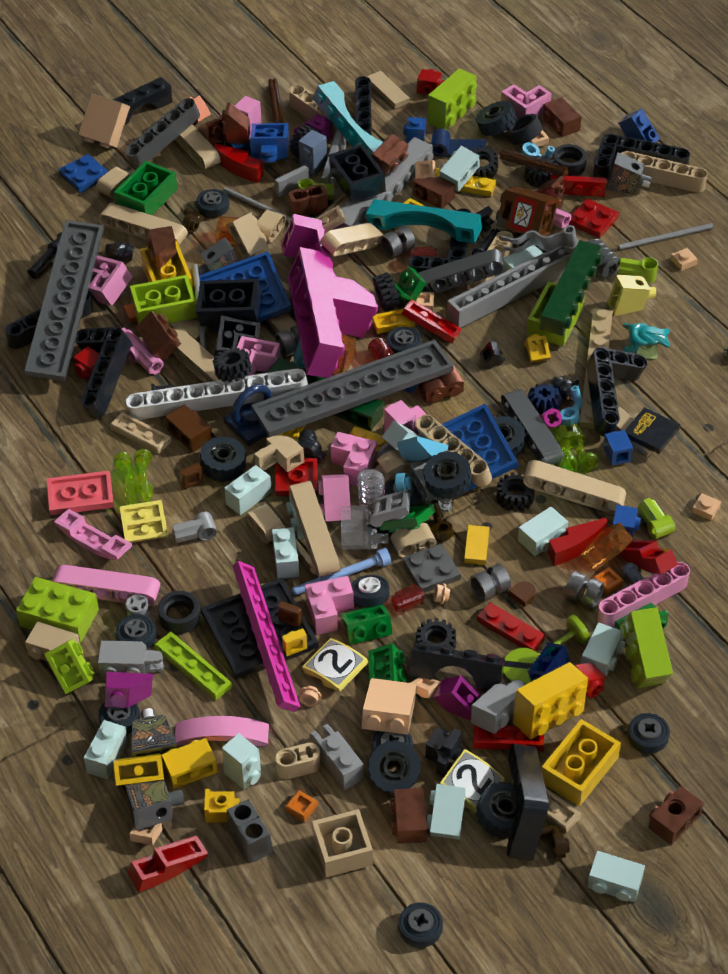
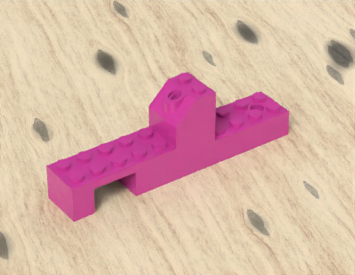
[281,214,378,378]

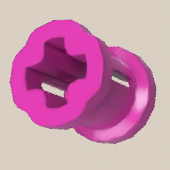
[540,409,562,429]

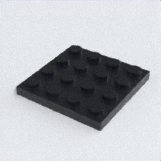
[201,578,319,679]

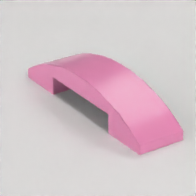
[54,509,132,560]
[175,716,269,746]

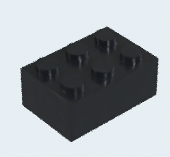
[328,144,386,203]
[196,279,262,326]

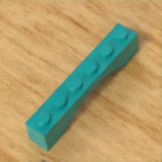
[312,81,383,155]
[366,199,482,244]

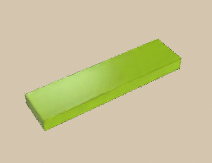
[154,631,232,701]

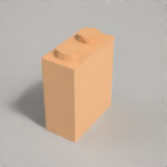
[78,93,130,149]
[362,678,417,735]

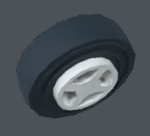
[351,574,390,607]

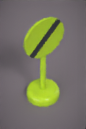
[504,615,591,685]

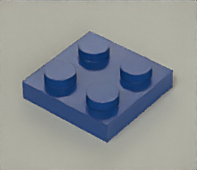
[58,154,109,193]

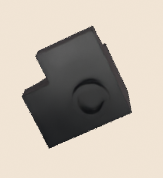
[425,727,463,777]

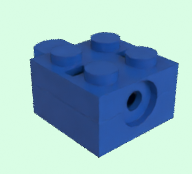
[250,123,289,163]

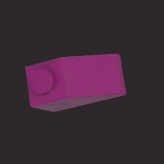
[294,114,333,142]
[105,672,153,708]
[433,675,481,721]

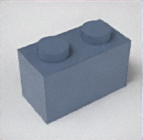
[299,130,327,176]

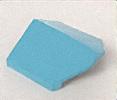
[397,436,448,461]

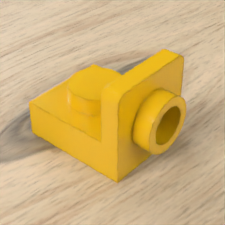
[524,334,551,363]

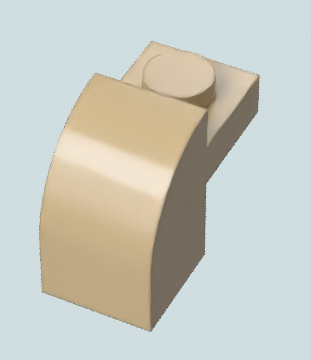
[254,435,304,472]
[367,450,414,493]

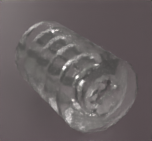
[358,469,385,514]

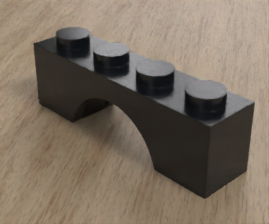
[113,77,173,125]
[409,642,505,690]

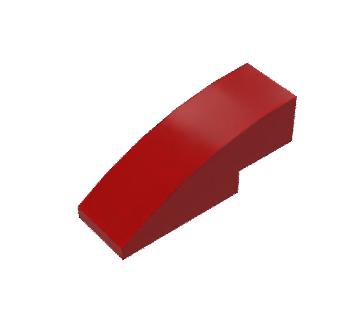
[214,144,264,183]
[548,518,607,566]
[616,540,678,574]
[127,835,208,893]

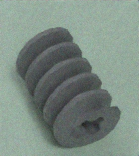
[587,239,621,278]

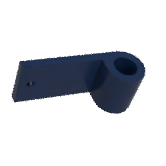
[431,128,487,157]

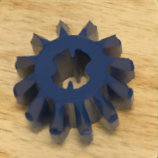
[527,382,562,416]

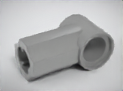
[172,512,217,543]

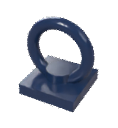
[224,384,272,446]

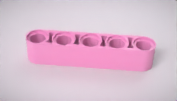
[597,562,690,627]
[52,565,160,606]

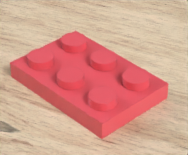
[47,470,114,516]

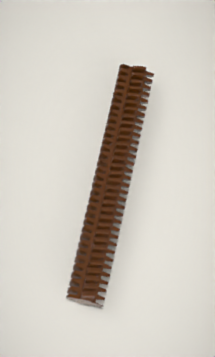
[268,78,284,123]
[499,149,569,177]

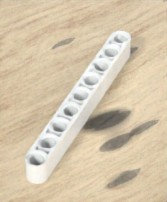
[126,369,308,420]

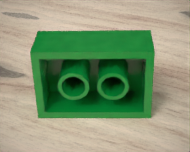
[114,160,178,215]

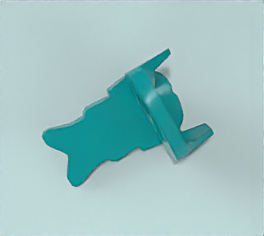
[623,323,670,354]

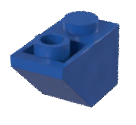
[618,108,660,143]

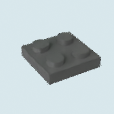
[402,543,461,594]

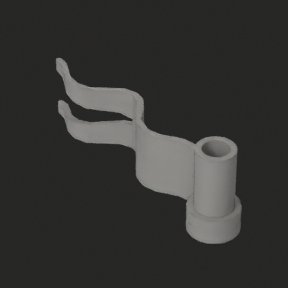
[502,225,579,254]

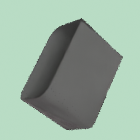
[227,799,274,862]

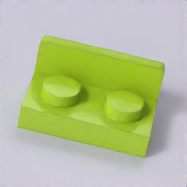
[44,638,94,694]

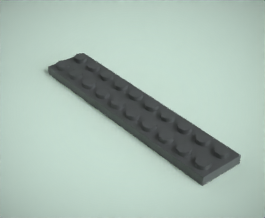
[24,220,104,381]
[251,340,454,437]

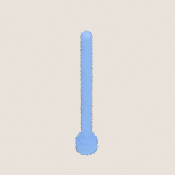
[291,548,391,595]

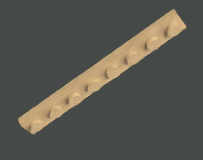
[579,308,613,429]

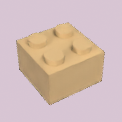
[312,809,373,877]

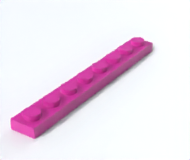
[232,561,300,712]

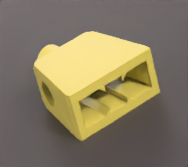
[607,275,656,316]

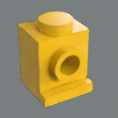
[204,789,240,822]

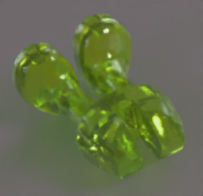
[555,423,599,474]
[113,449,153,505]

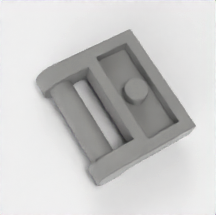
[370,489,410,527]

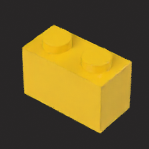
[162,738,218,789]
[113,754,164,786]

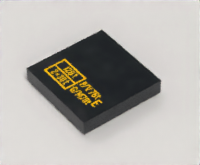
[625,407,680,454]

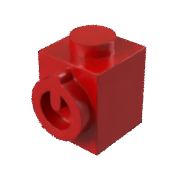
[417,69,444,95]
[74,347,99,380]
[575,662,607,698]

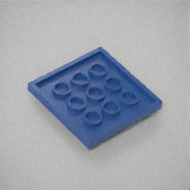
[199,251,292,333]
[442,403,519,494]

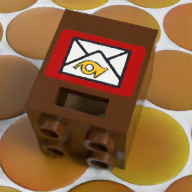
[496,187,560,236]

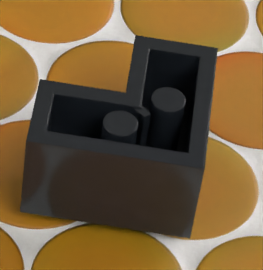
[214,316,260,356]

